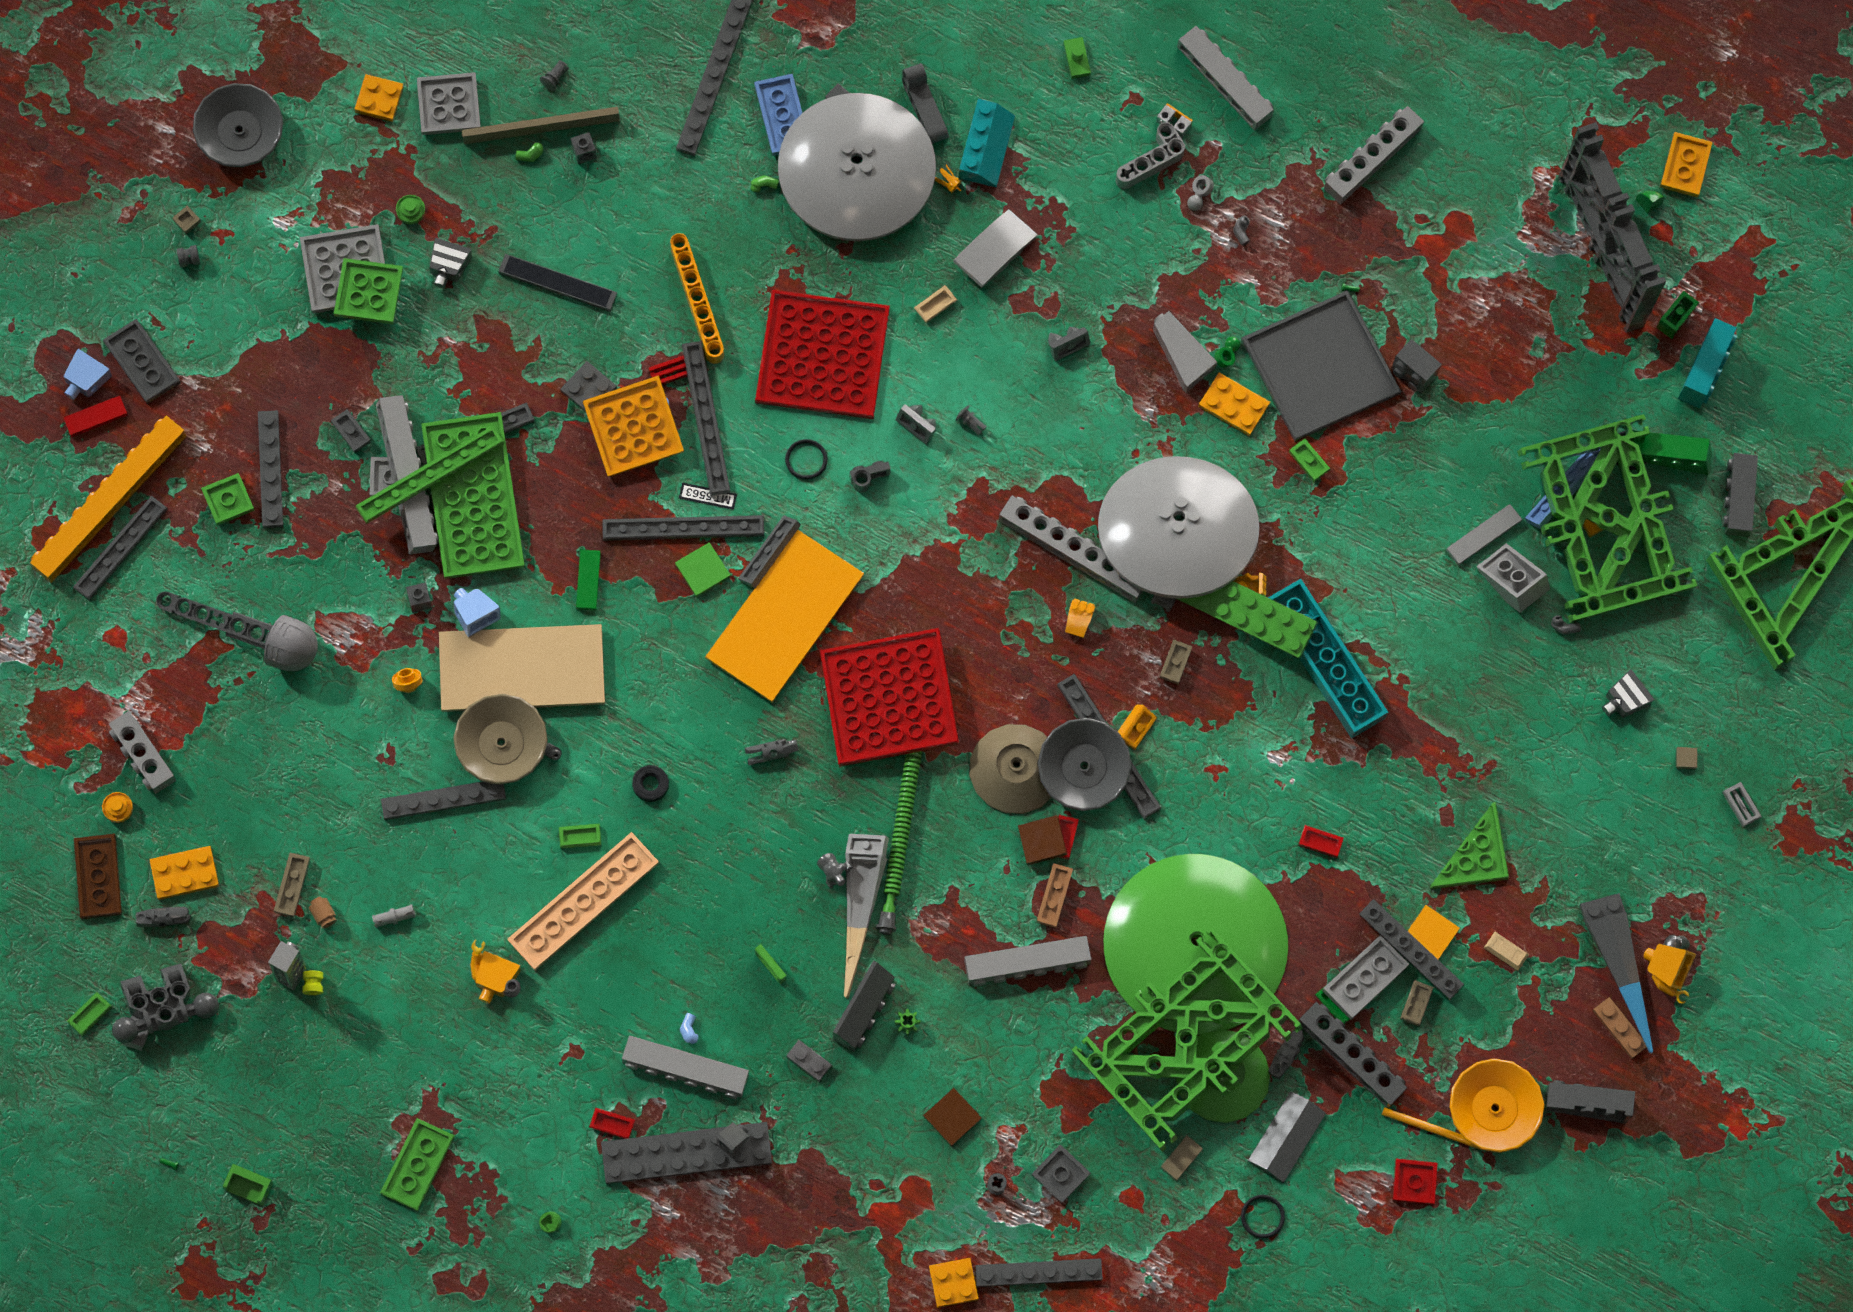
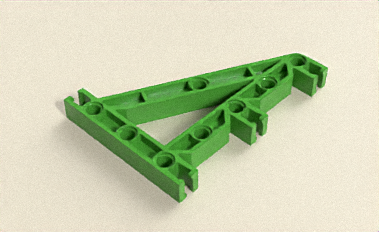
[1706,479,1853,670]

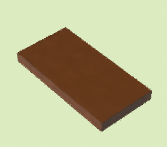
[74,834,122,920]

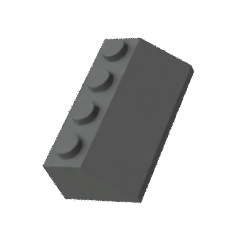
[833,961,896,1052]

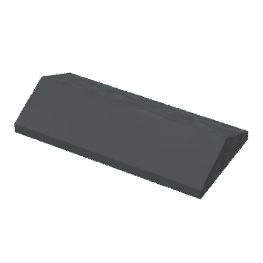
[1248,1091,1326,1183]

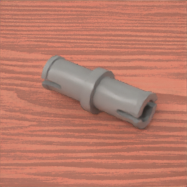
[372,904,416,928]

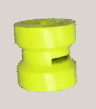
[302,970,323,995]

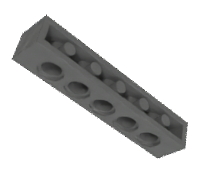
[1359,899,1464,1000]
[1299,1002,1407,1108]

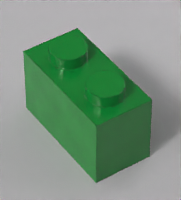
[1656,291,1700,339]

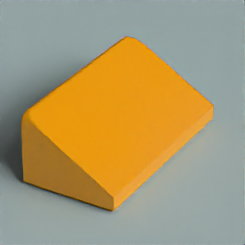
[1118,704,1157,750]

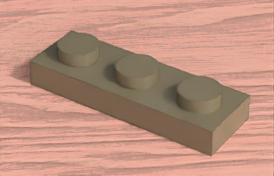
[274,853,310,918]

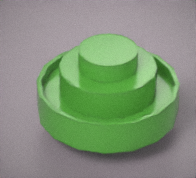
[396,195,425,224]

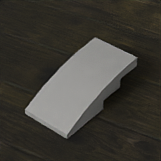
[953,209,1037,287]

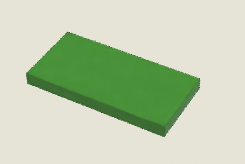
[380,1118,455,1212]

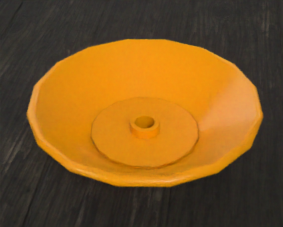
[1449,1059,1544,1153]

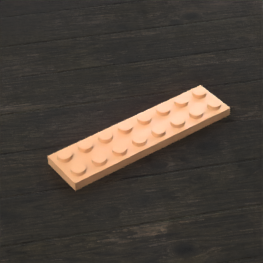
[507,832,659,971]

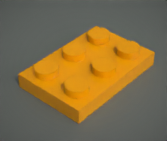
[1660,132,1712,198]
[1198,372,1270,437]
[150,846,219,900]

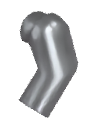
[1233,216,1250,246]

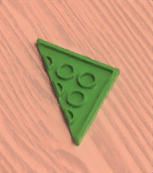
[1430,802,1509,889]

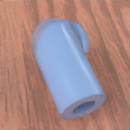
[680,1013,698,1044]

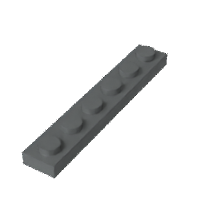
[258,410,283,528]
[381,781,506,820]
[975,1258,1103,1287]

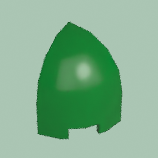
[1635,190,1665,214]

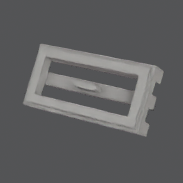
[1722,782,1761,827]

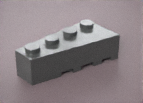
[1544,1080,1635,1124]

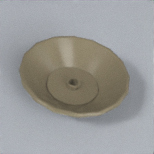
[453,694,548,785]
[970,724,1052,814]

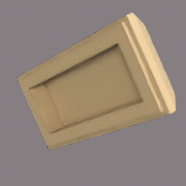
[914,285,957,323]
[1484,932,1529,971]

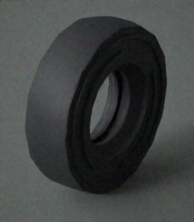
[632,765,669,802]

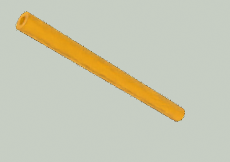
[1382,1107,1479,1149]

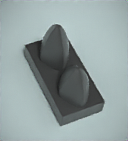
[1048,327,1091,361]
[895,404,936,444]

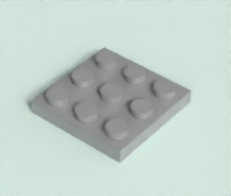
[417,72,481,135]

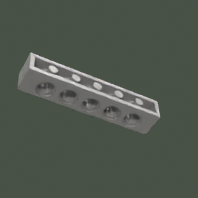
[1324,106,1424,205]

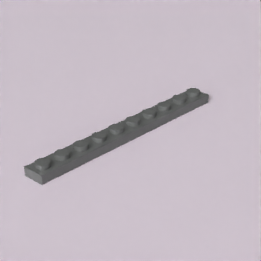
[676,0,753,156]

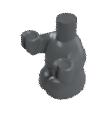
[817,853,853,889]

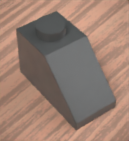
[716,1123,749,1158]

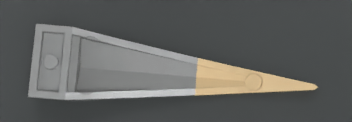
[844,834,889,999]

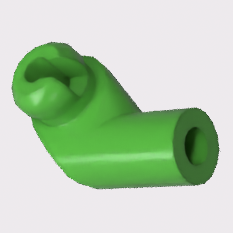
[515,143,543,162]
[750,175,779,192]

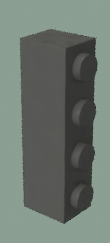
[1722,453,1758,537]

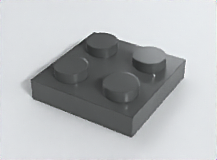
[560,361,617,413]
[1031,1144,1090,1204]

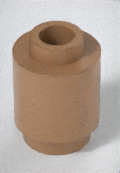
[309,897,337,929]

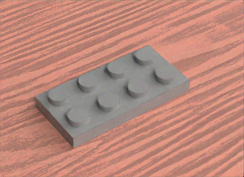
[1322,935,1409,1019]

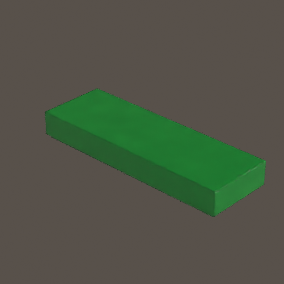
[576,549,601,610]

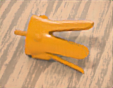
[935,164,962,193]

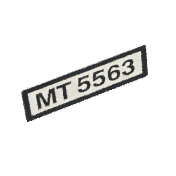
[679,483,737,509]

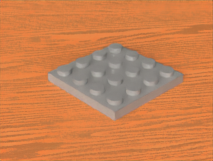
[300,224,385,314]

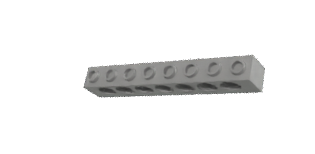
[998,496,1143,603]

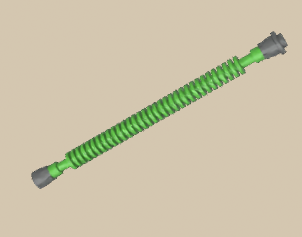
[876,751,922,935]

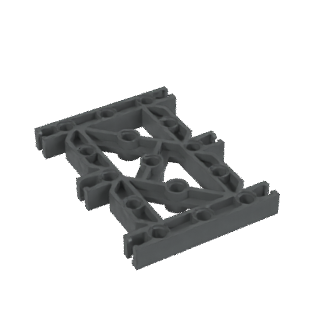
[1558,122,1666,333]

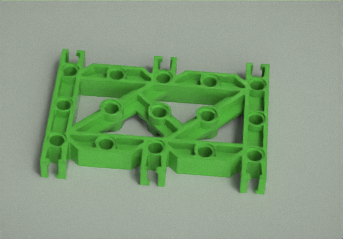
[1517,414,1697,623]
[1072,927,1303,1152]

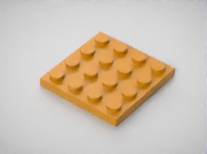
[583,375,684,477]

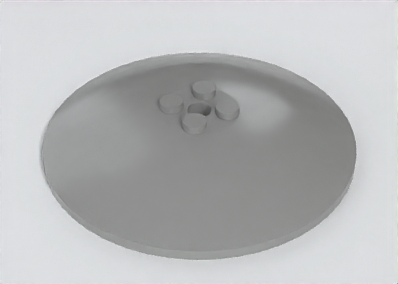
[778,93,936,241]
[1098,456,1259,598]

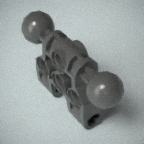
[112,963,219,1043]

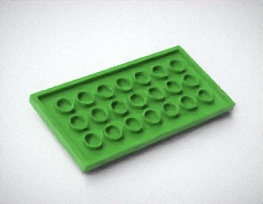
[421,412,525,579]

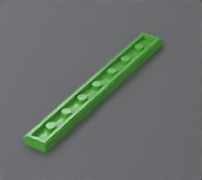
[356,426,504,524]

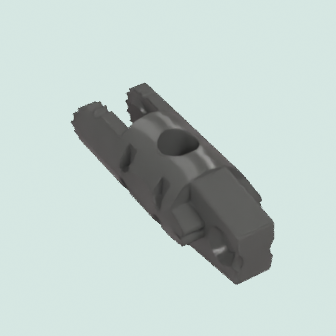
[745,739,799,765]
[136,906,191,927]
[1268,1030,1304,1079]

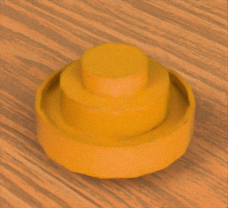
[392,668,423,693]
[102,792,133,823]

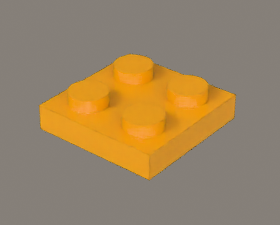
[354,74,404,122]
[929,1258,978,1308]

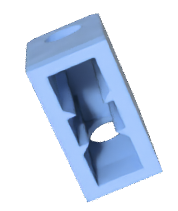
[64,349,112,400]
[454,588,500,637]

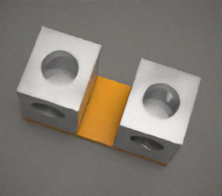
[1156,103,1193,139]

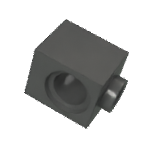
[571,132,596,164]
[406,582,432,613]

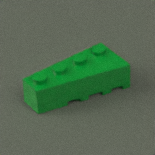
[1632,430,1712,475]

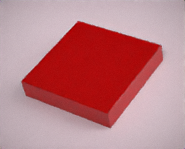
[1392,1158,1438,1205]

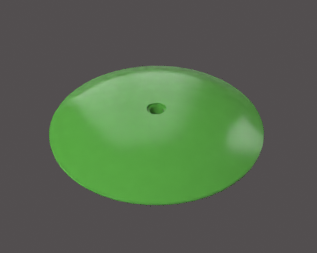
[1103,854,1288,1035]

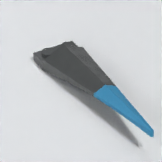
[1579,893,1653,1054]

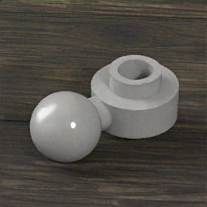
[1187,175,1214,211]

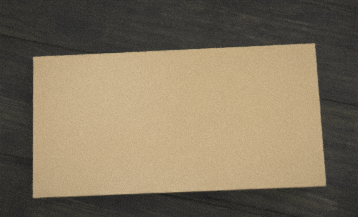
[439,624,605,712]

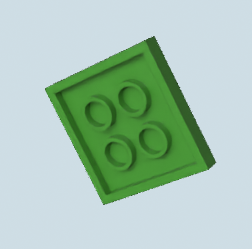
[334,258,403,325]

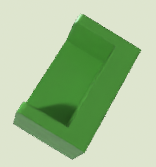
[222,1164,273,1206]

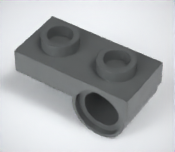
[849,461,890,493]

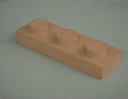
[1036,863,1073,928]
[1592,997,1647,1059]

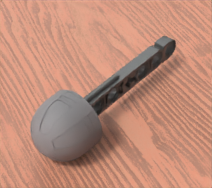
[156,591,318,671]

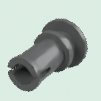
[540,60,569,91]
[955,405,987,436]

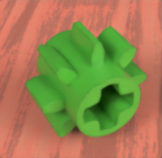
[895,1009,921,1036]

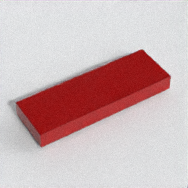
[63,396,128,437]

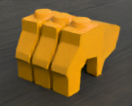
[1233,573,1266,597]
[1065,599,1095,638]

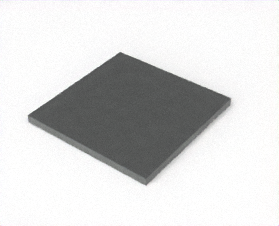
[1241,291,1401,442]

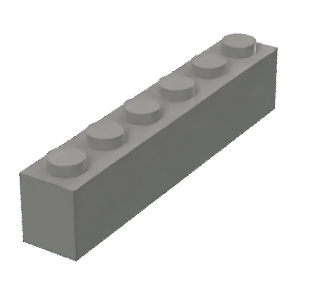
[1177,26,1274,131]
[964,936,1091,987]
[622,1035,749,1099]

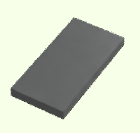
[103,319,181,404]

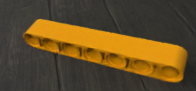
[670,233,724,364]

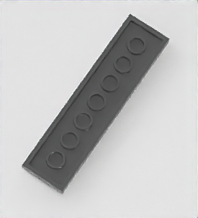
[601,1122,772,1184]

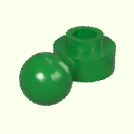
[1215,336,1240,368]

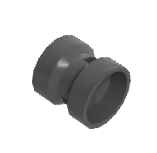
[177,245,200,268]

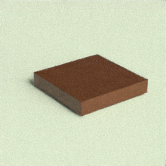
[1018,815,1067,865]
[923,1088,982,1147]

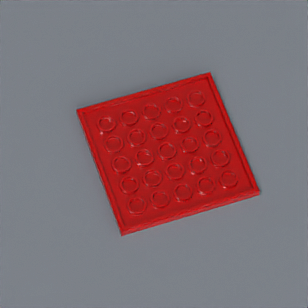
[755,290,890,419]
[820,628,959,767]

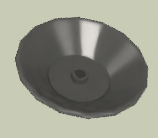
[193,83,283,167]
[1038,718,1132,811]

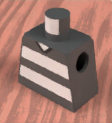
[430,238,472,288]
[1602,669,1654,718]

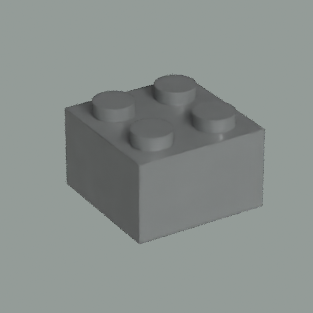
[1391,339,1442,394]

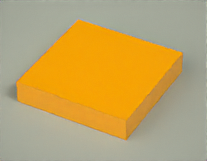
[1408,905,1460,959]

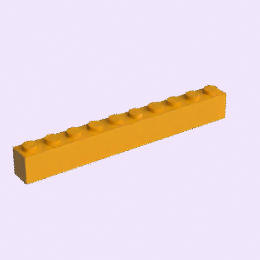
[30,415,187,583]

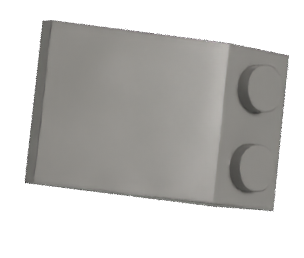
[1477,543,1550,613]

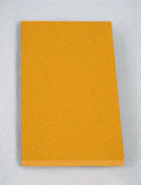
[705,530,864,703]

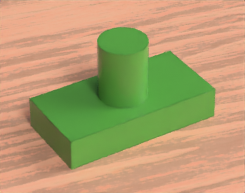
[1063,37,1091,79]

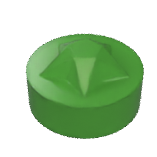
[539,1211,562,1233]

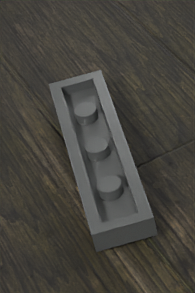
[738,515,801,588]

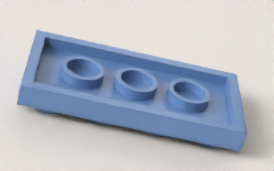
[754,74,802,156]

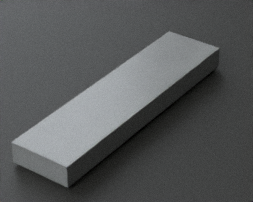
[1446,504,1522,565]

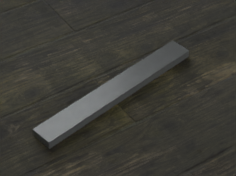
[682,341,730,496]
[602,515,764,541]
[1057,674,1161,819]

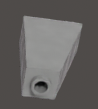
[1153,311,1217,393]

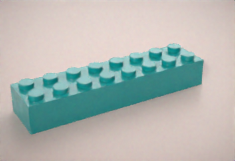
[1268,579,1388,739]

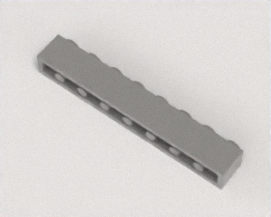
[376,395,438,554]

